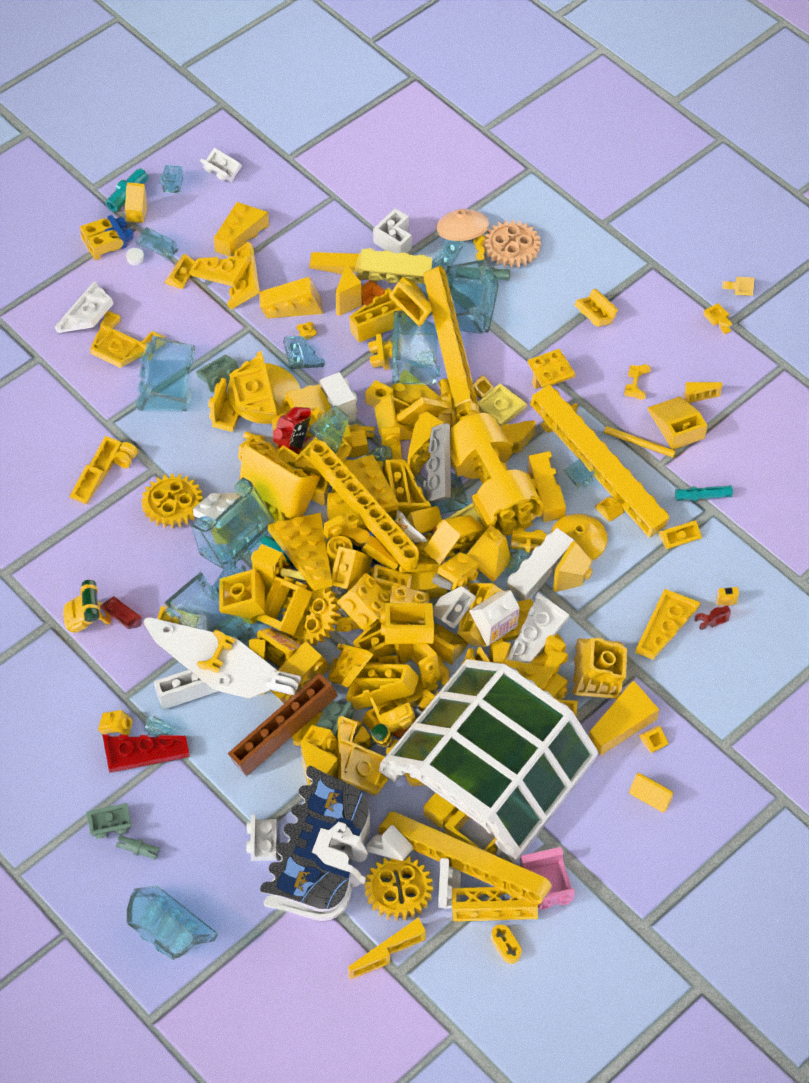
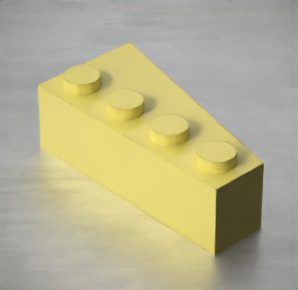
[355,248,432,284]

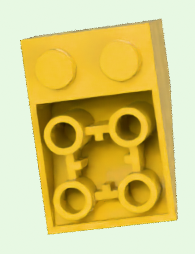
[647,396,708,450]
[408,411,444,476]

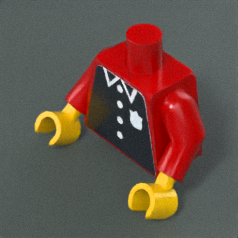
[273,406,325,455]

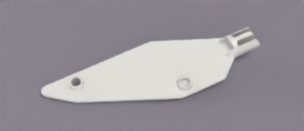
[144,618,301,699]

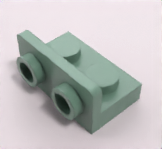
[196,354,239,393]
[316,700,354,740]

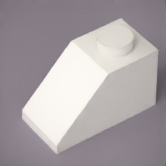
[433,586,476,629]

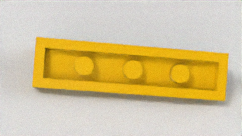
[452,887,538,922]

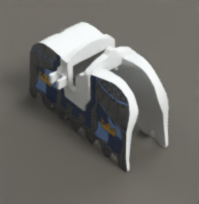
[260,765,370,921]

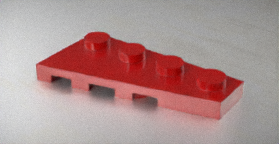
[102,734,190,773]

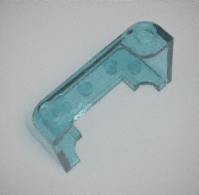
[446,259,499,334]
[392,311,440,385]
[191,477,275,569]
[165,571,254,644]

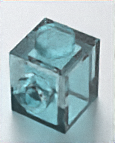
[159,165,184,194]

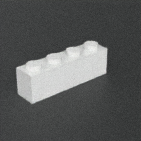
[507,528,575,600]
[154,670,218,710]

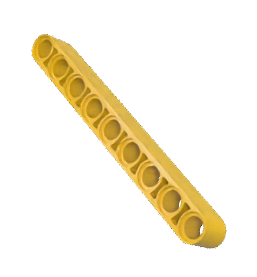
[423,266,478,408]
[309,440,419,570]
[378,811,552,904]

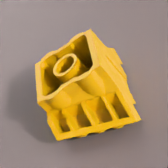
[572,637,627,699]

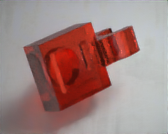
[694,605,731,630]

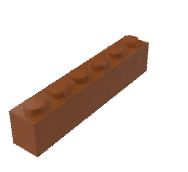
[228,673,338,777]

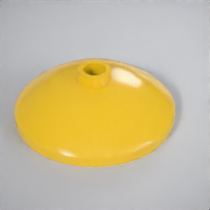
[551,514,608,561]

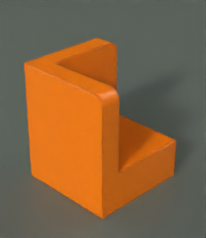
[361,280,385,306]

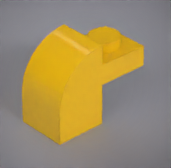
[338,421,369,458]

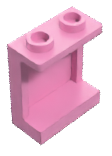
[520,847,575,910]

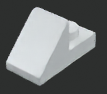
[366,825,413,861]

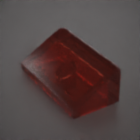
[100,596,142,629]

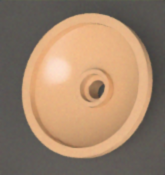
[437,209,489,241]

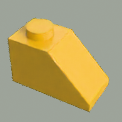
[125,182,148,223]

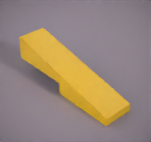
[309,252,360,274]
[69,436,122,505]
[363,676,439,731]
[348,917,426,980]

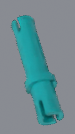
[675,485,733,501]

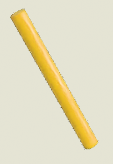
[604,426,676,458]

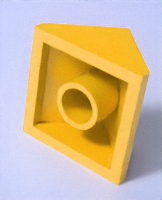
[336,265,362,316]
[428,623,469,665]

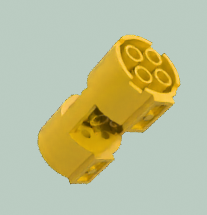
[450,413,544,536]

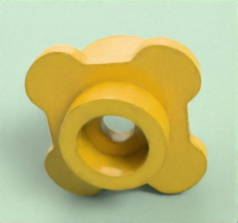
[296,322,316,340]

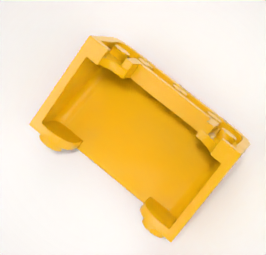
[239,442,320,519]

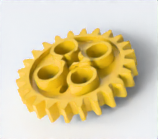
[141,473,203,529]
[282,583,341,646]
[365,856,433,921]

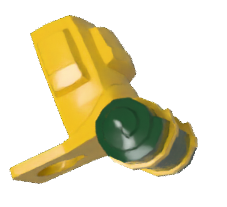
[63,580,111,633]
[370,697,416,748]

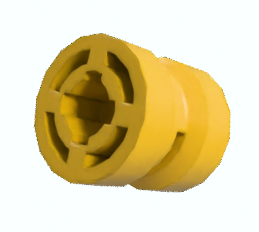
[113,442,138,468]

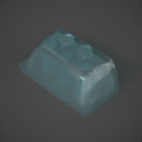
[127,885,219,960]

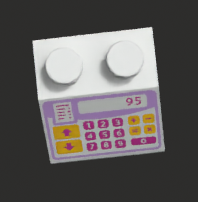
[470,590,519,646]

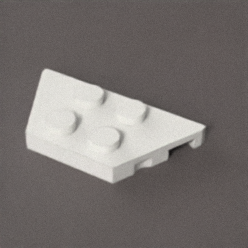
[55,282,114,333]
[193,492,253,528]

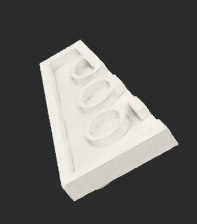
[507,593,569,664]

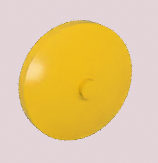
[227,363,300,424]

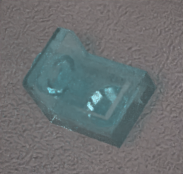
[564,459,595,489]

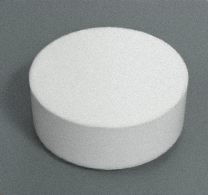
[126,248,144,265]

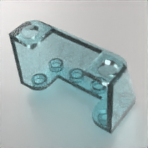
[135,335,195,412]

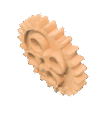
[484,220,541,268]

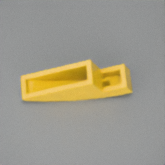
[389,277,431,327]

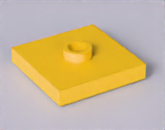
[396,397,448,425]

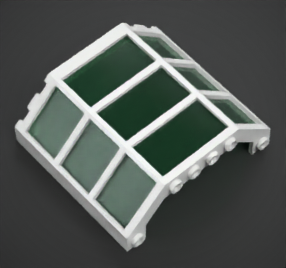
[379,659,599,864]

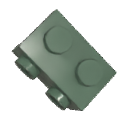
[86,803,132,839]

